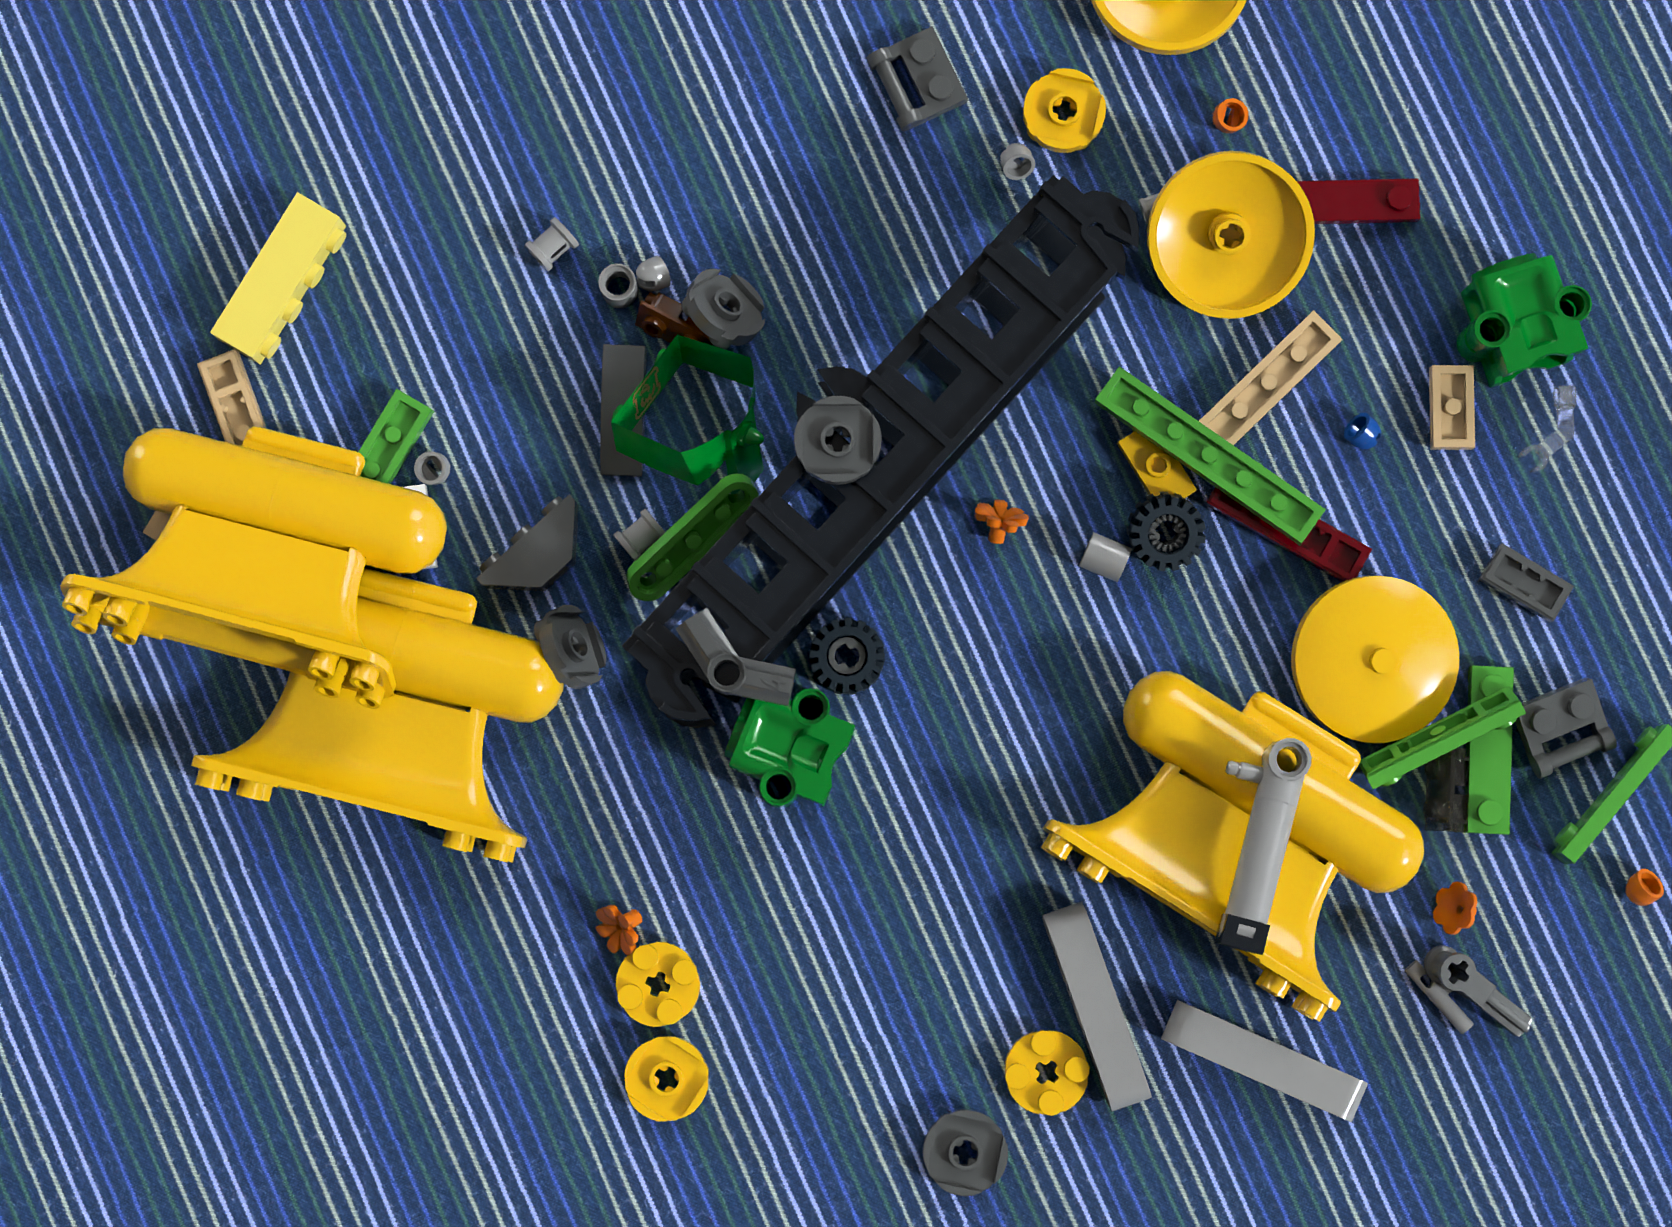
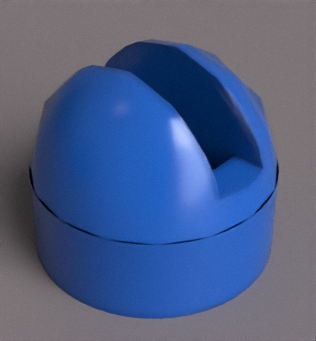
[1344,413,1381,450]

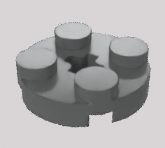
[681,268,765,349]
[794,396,882,485]
[534,605,606,689]
[923,1109,1008,1196]

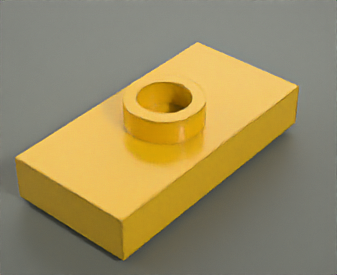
[1117,432,1197,499]

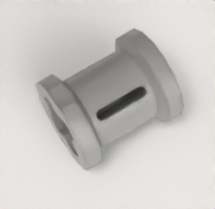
[524,217,579,271]
[613,508,665,561]

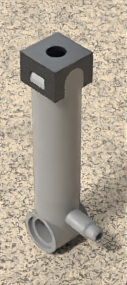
[1214,738,1312,955]

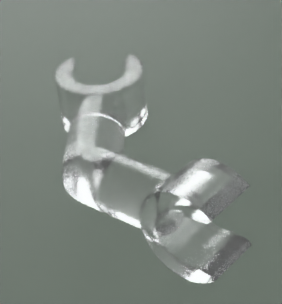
[1518,386,1576,473]

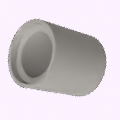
[598,264,639,308]
[1079,532,1132,582]

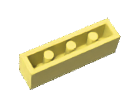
[210,192,346,365]

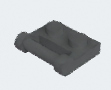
[866,26,968,131]
[1515,677,1617,779]

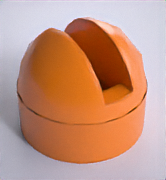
[1213,98,1249,133]
[1626,869,1664,906]

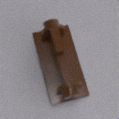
[635,292,713,346]

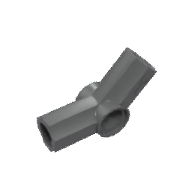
[675,608,796,707]

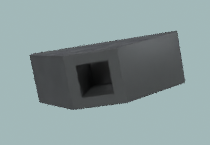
[476,494,579,591]

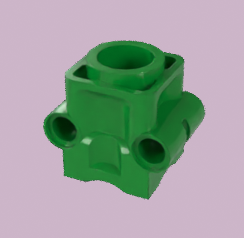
[1457,253,1592,388]
[724,688,855,808]

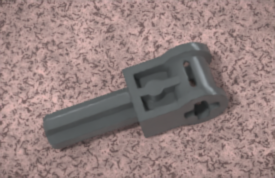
[1424,945,1532,1037]

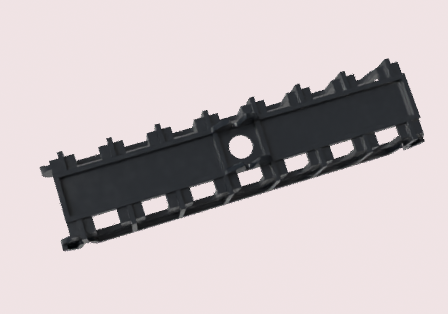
[622,175,1139,728]

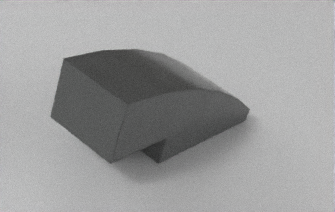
[600,344,647,477]

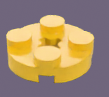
[1023,68,1106,153]
[616,942,701,1027]
[1005,1030,1090,1116]
[625,1036,709,1121]

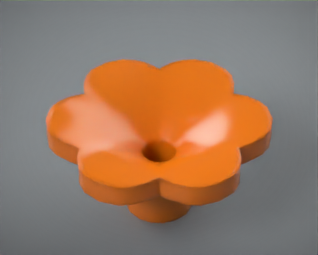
[1433,881,1478,935]

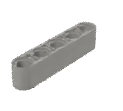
[1042,901,1152,1112]
[1161,1000,1368,1122]

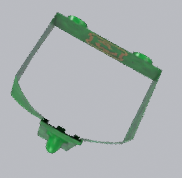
[611,335,764,494]

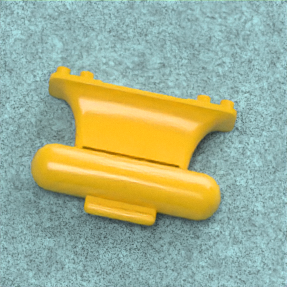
[60,426,447,709]
[191,568,564,863]
[1041,671,1424,1022]

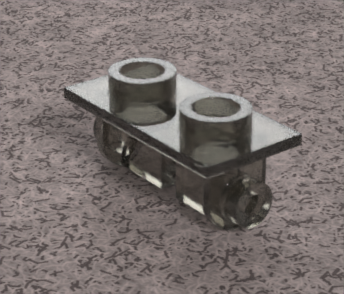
[1423,748,1470,833]

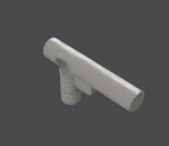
[1404,947,1474,1034]

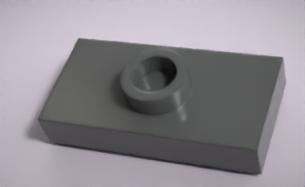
[1478,543,1574,623]

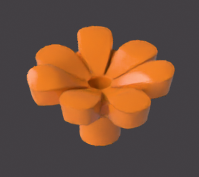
[975,499,1029,544]
[595,904,642,955]

